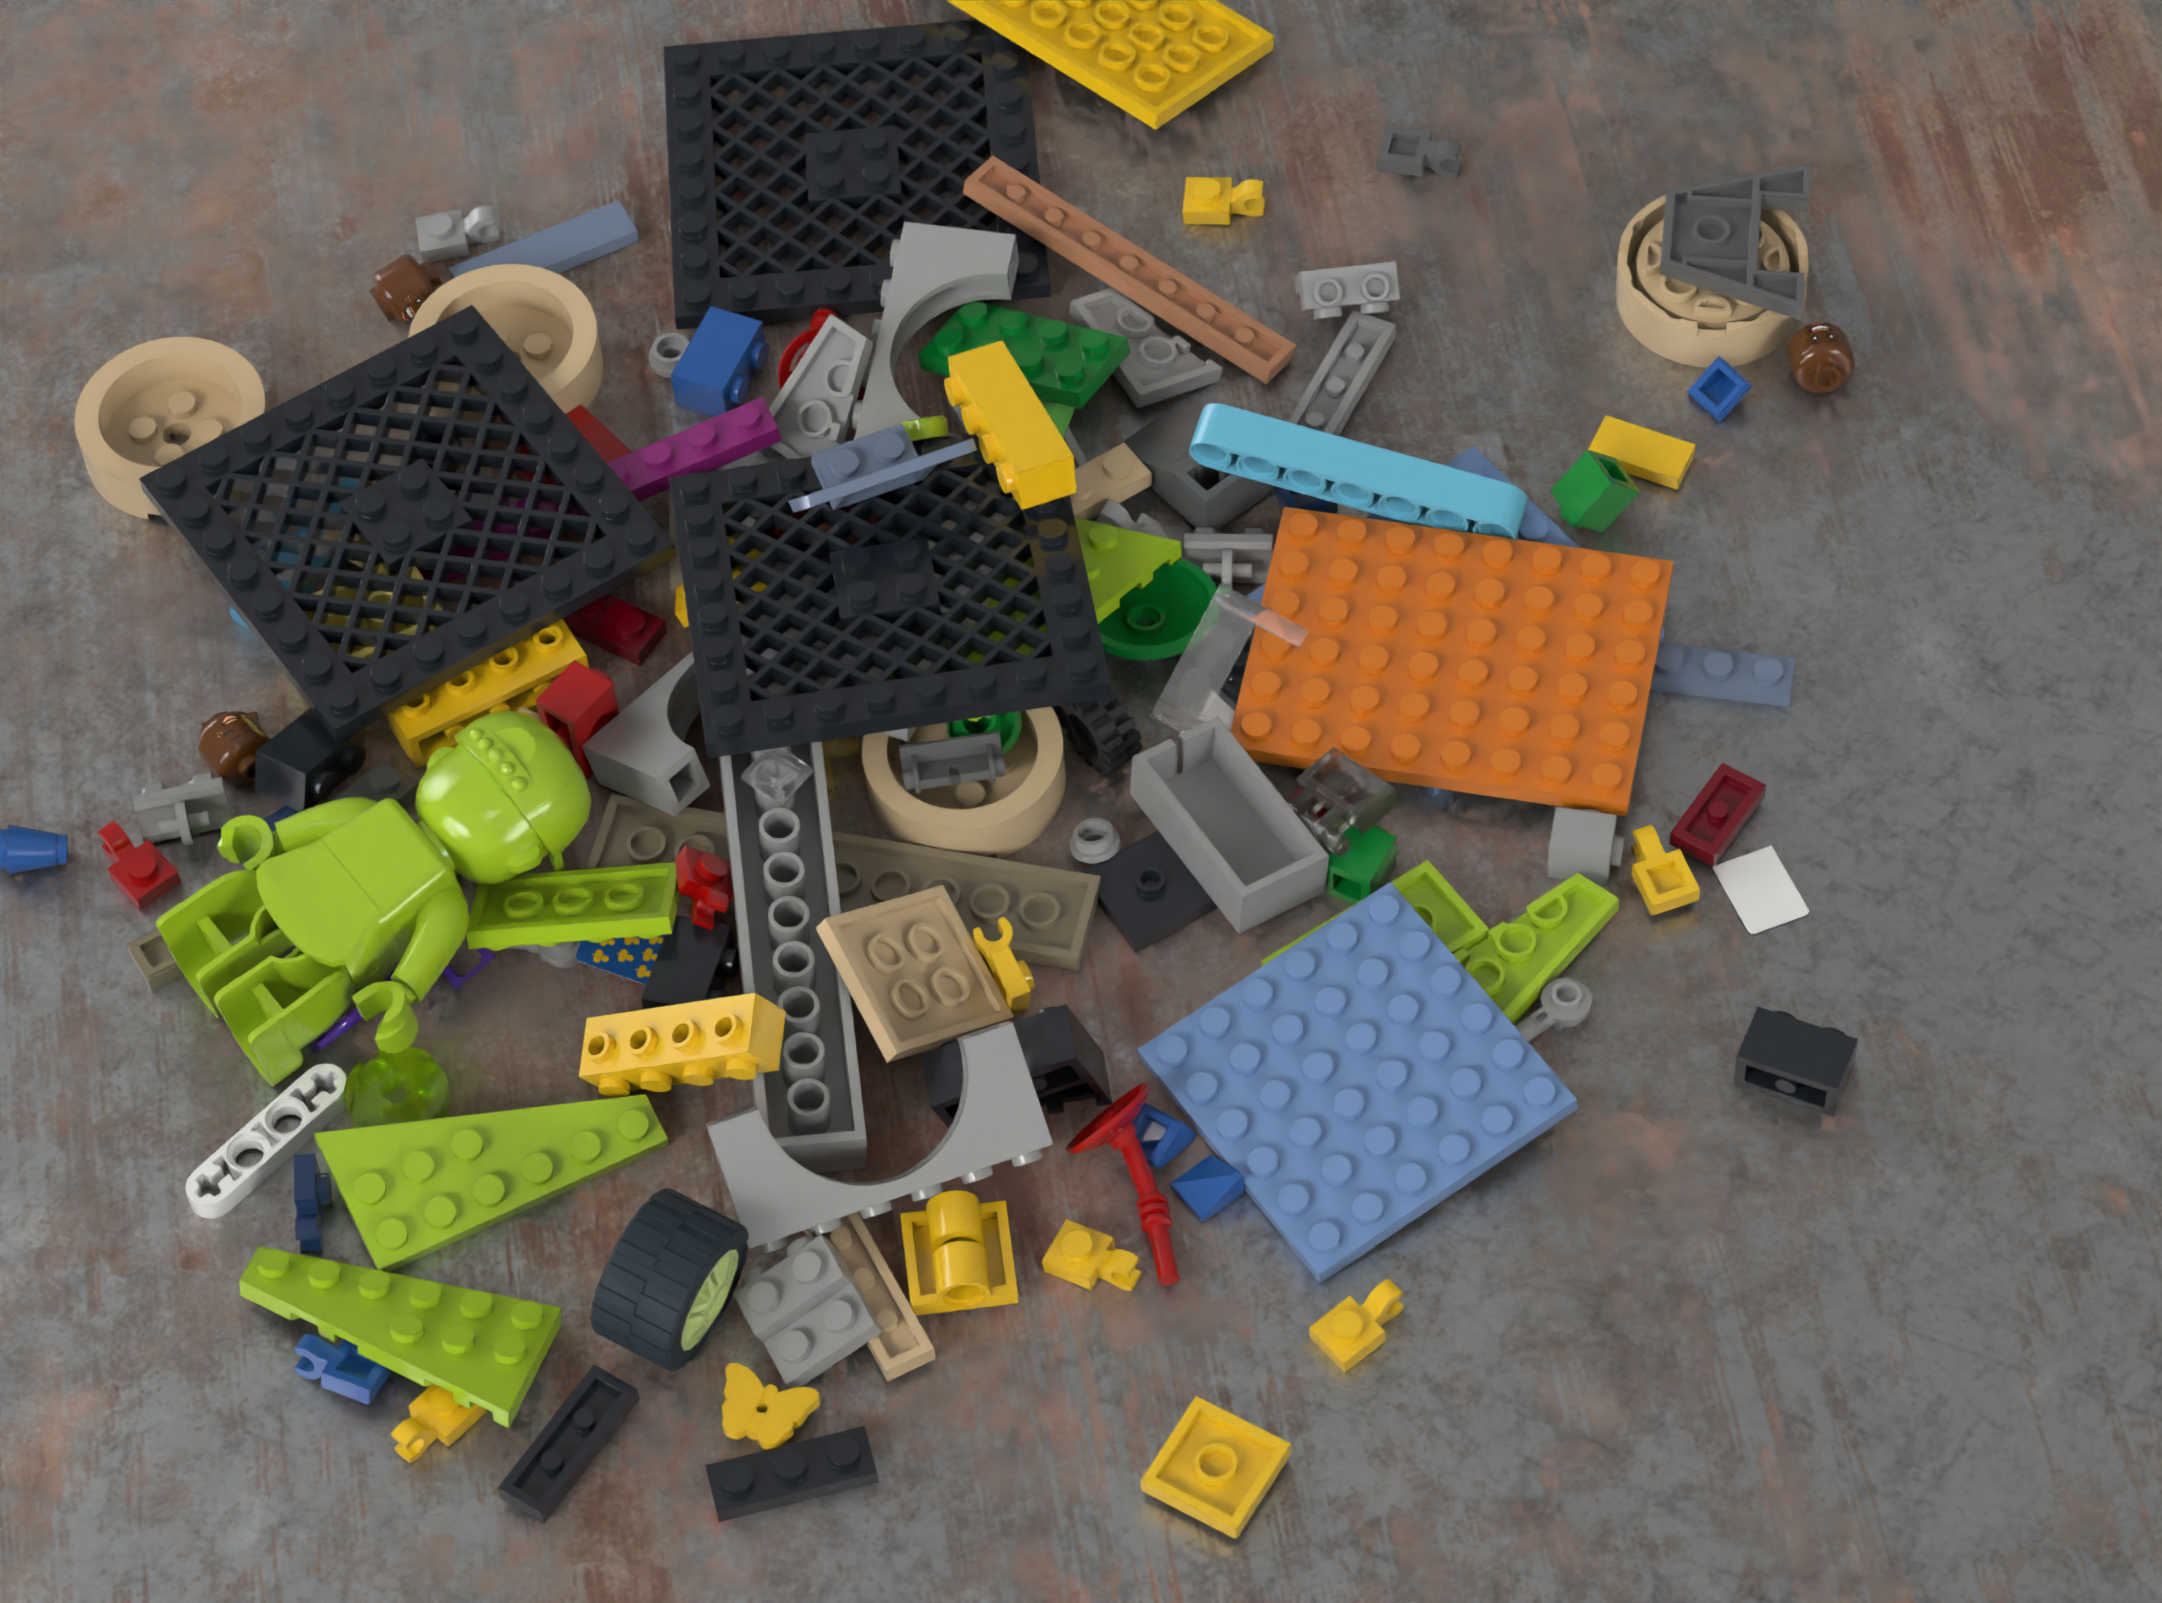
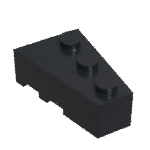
[921,1004,1113,1129]

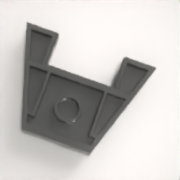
[1660,163,1812,321]

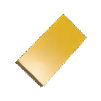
[1588,415,1696,490]

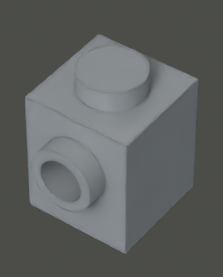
[1547,807,1625,885]

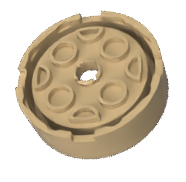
[1616,195,1809,368]
[408,264,604,446]
[74,337,269,519]
[862,707,1066,859]

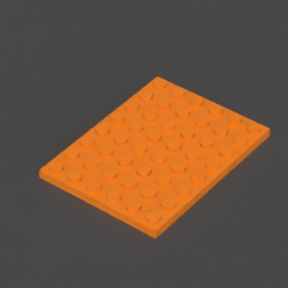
[1230,507,1674,816]

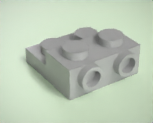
[1294,261,1400,320]
[733,1234,883,1388]

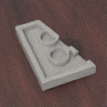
[1069,287,1222,408]
[769,314,874,459]

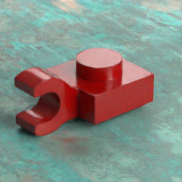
[97,820,181,911]
[675,845,733,930]

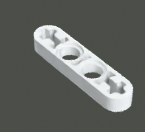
[185,1063,351,1219]

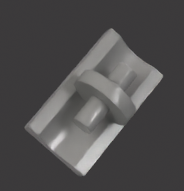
[1184,527,1273,592]
[132,772,232,845]

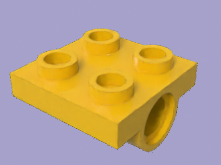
[900,1190,1019,1316]

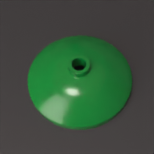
[1098,558,1220,661]

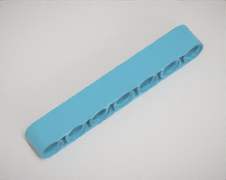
[1189,403,1527,540]

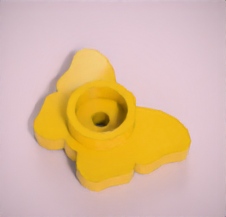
[722,1363,820,1450]

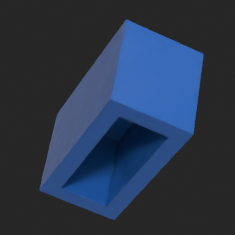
[671,306,769,417]

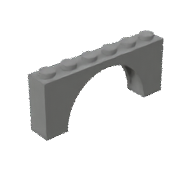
[847,222,1019,496]
[582,575,842,817]
[706,1021,1053,1254]

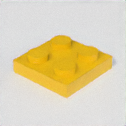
[1141,1396,1291,1540]

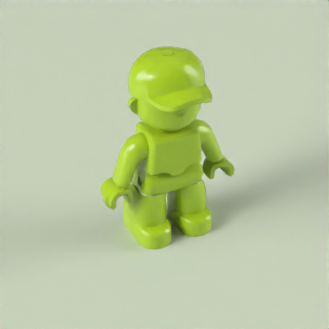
[156,710,592,1087]

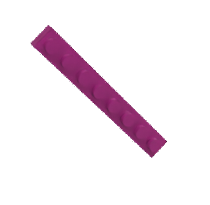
[418,397,783,583]

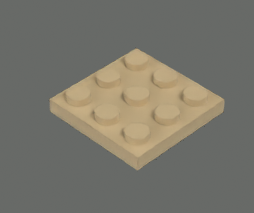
[816,885,1014,1063]

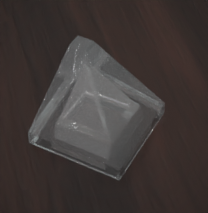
[741,747,813,806]

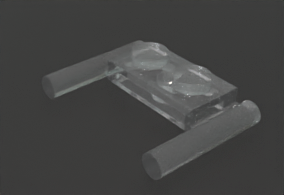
[1150,584,1309,733]

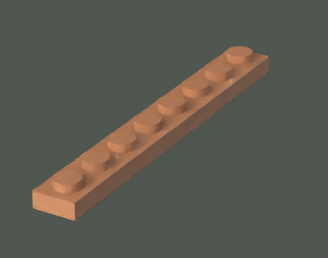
[963,156,1296,384]

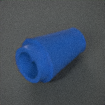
[0,824,68,874]

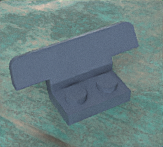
[788,424,977,512]

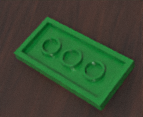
[918,301,1130,409]

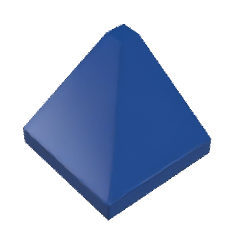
[1687,356,1753,422]
[1132,1103,1197,1170]
[1170,1155,1244,1223]

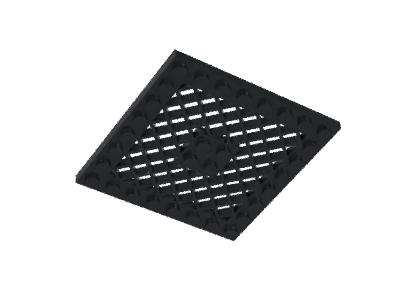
[663,19,1051,330]
[139,305,677,741]
[669,422,1112,759]

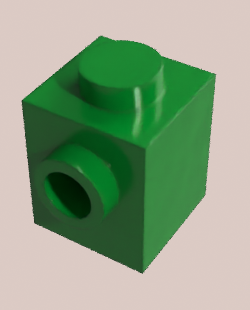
[1549,449,1640,533]
[1325,818,1397,904]

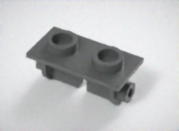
[899,731,1006,794]

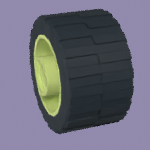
[590,1188,749,1372]

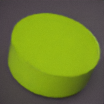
[901,415,949,440]

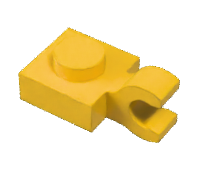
[1183,177,1265,225]
[1631,824,1700,916]
[973,917,1035,1015]
[1042,1219,1141,1291]
[1309,1278,1404,1373]
[391,1384,487,1463]

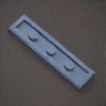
[449,200,639,279]

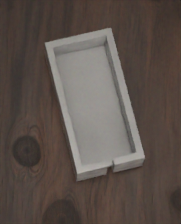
[1130,716,1329,934]

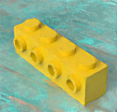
[944,341,1077,510]
[387,619,589,769]
[579,993,786,1098]

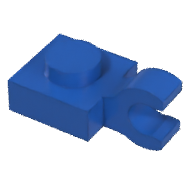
[294,1334,393,1405]

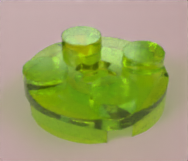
[344,1046,451,1128]

